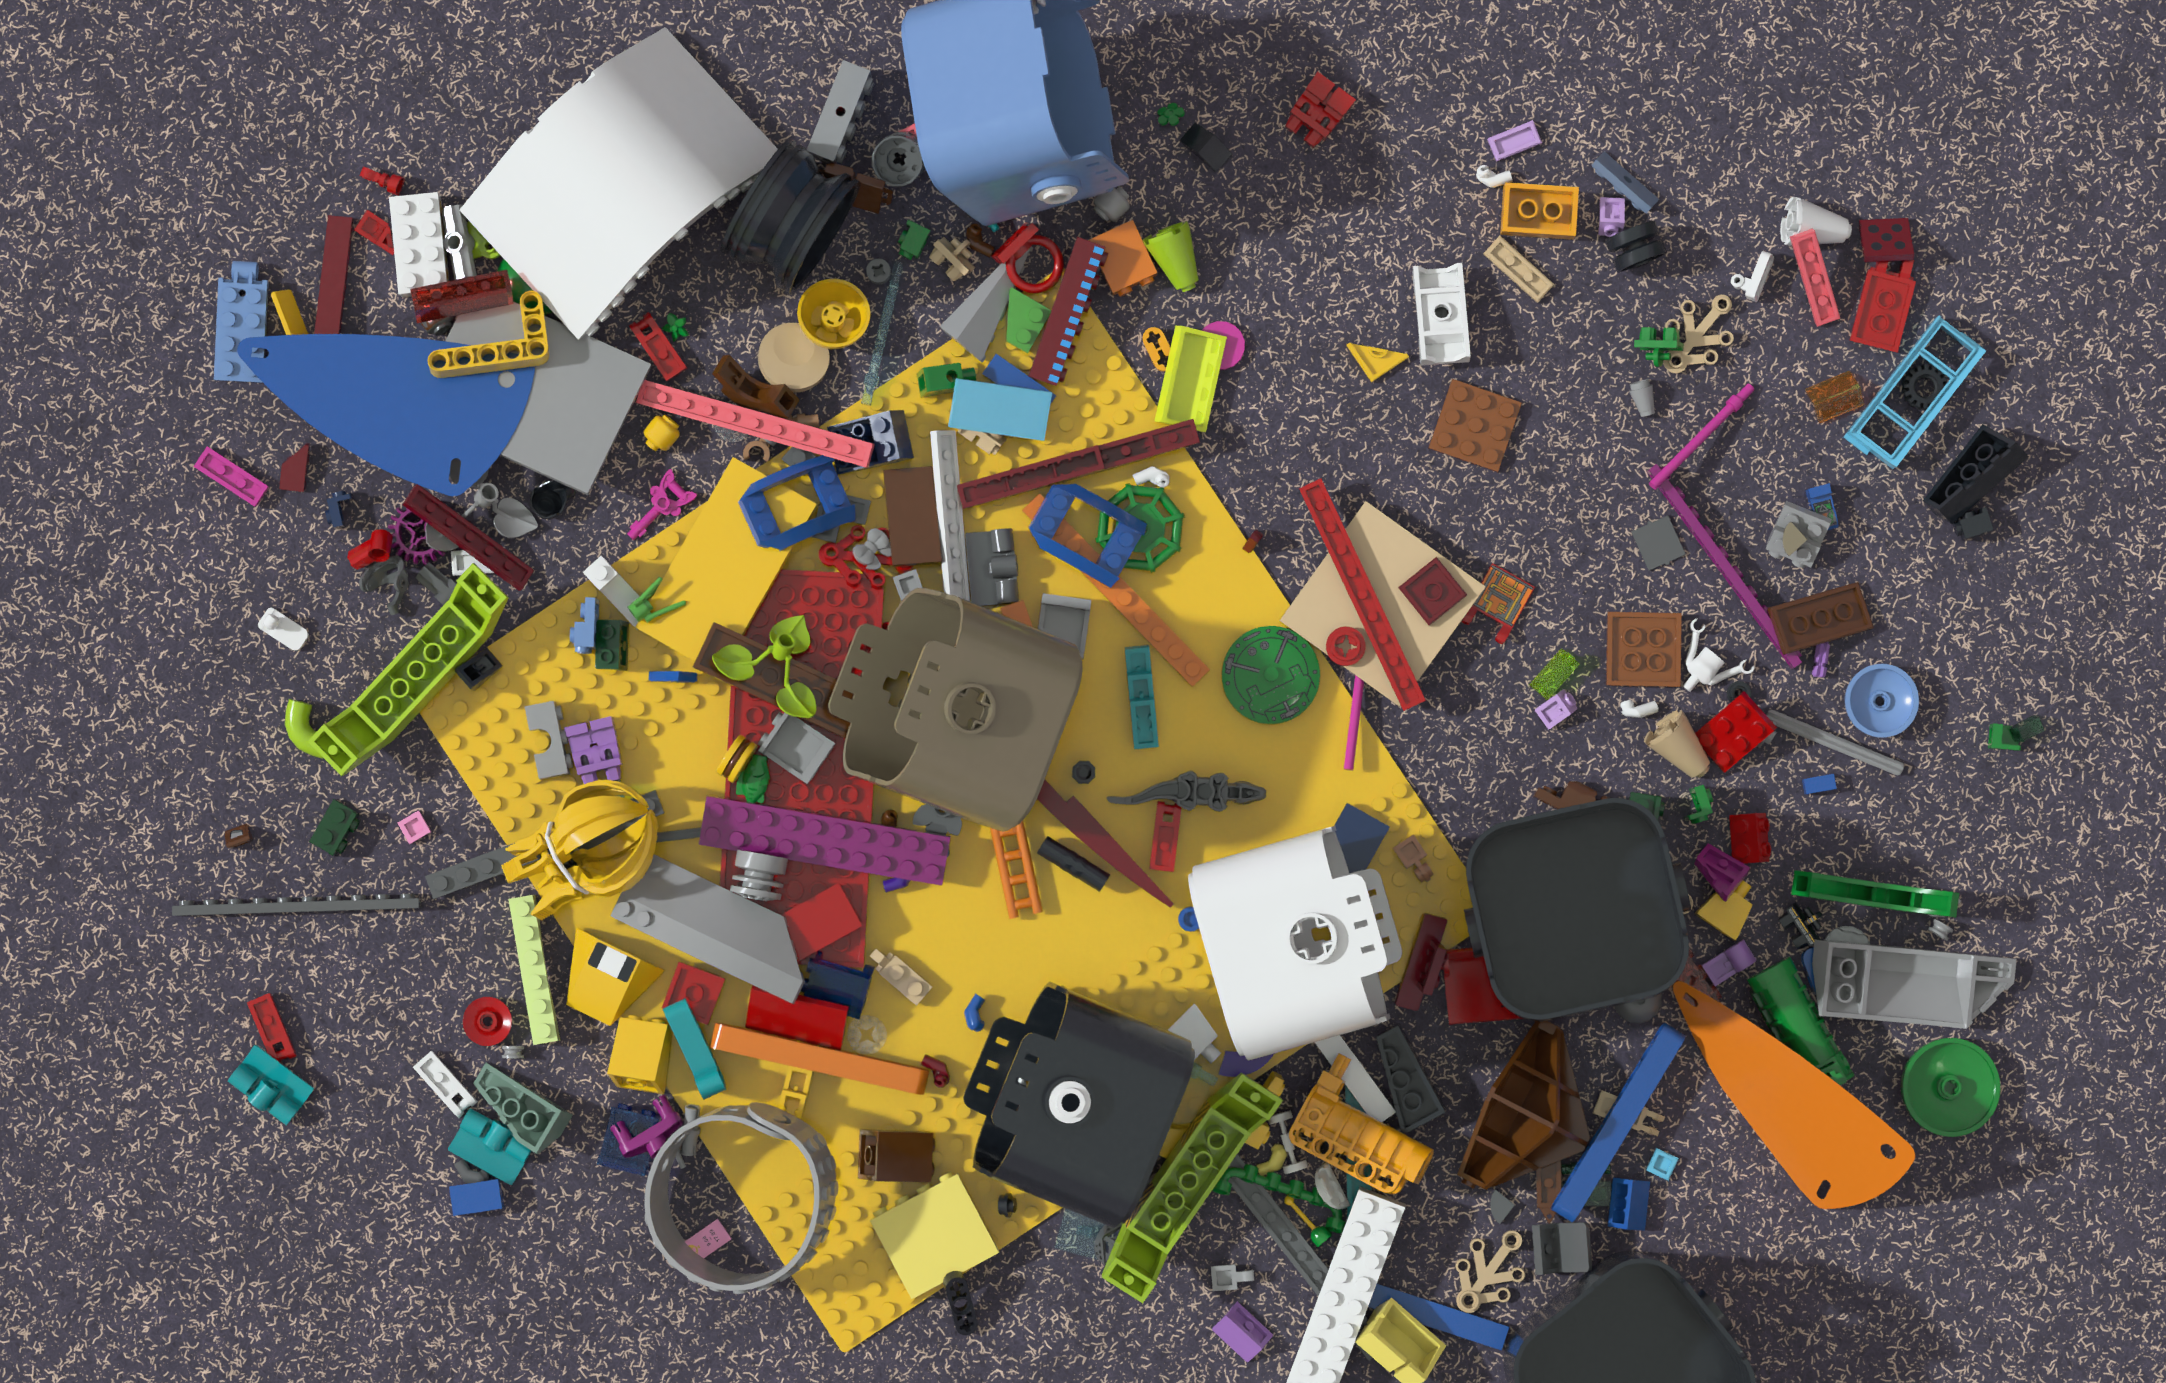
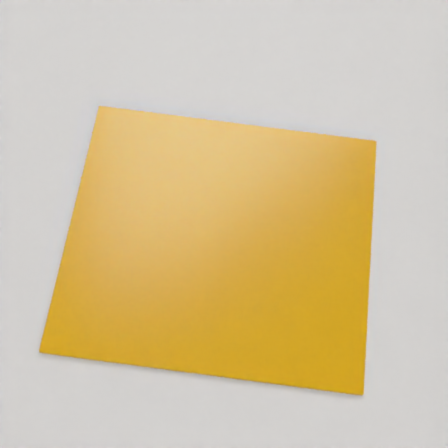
[419,268,1473,1352]

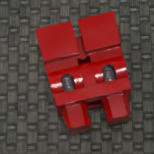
[1285,72,1356,148]

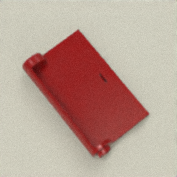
[1440,948,1523,1025]

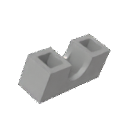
[525,701,573,780]

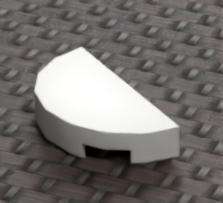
[1315,1162,1350,1209]

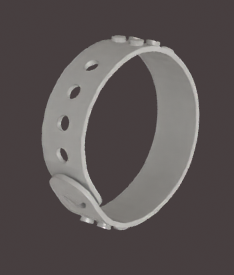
[645,1102,838,1294]

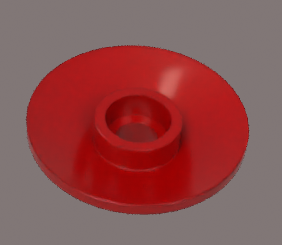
[463,997,512,1046]

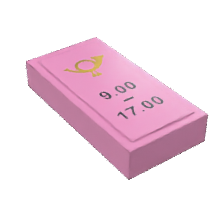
[685,1219,732,1258]

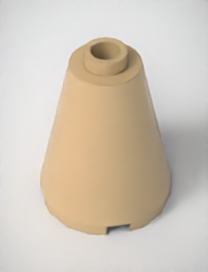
[1644,710,1710,778]

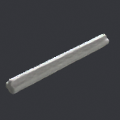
[1766,710,1904,775]

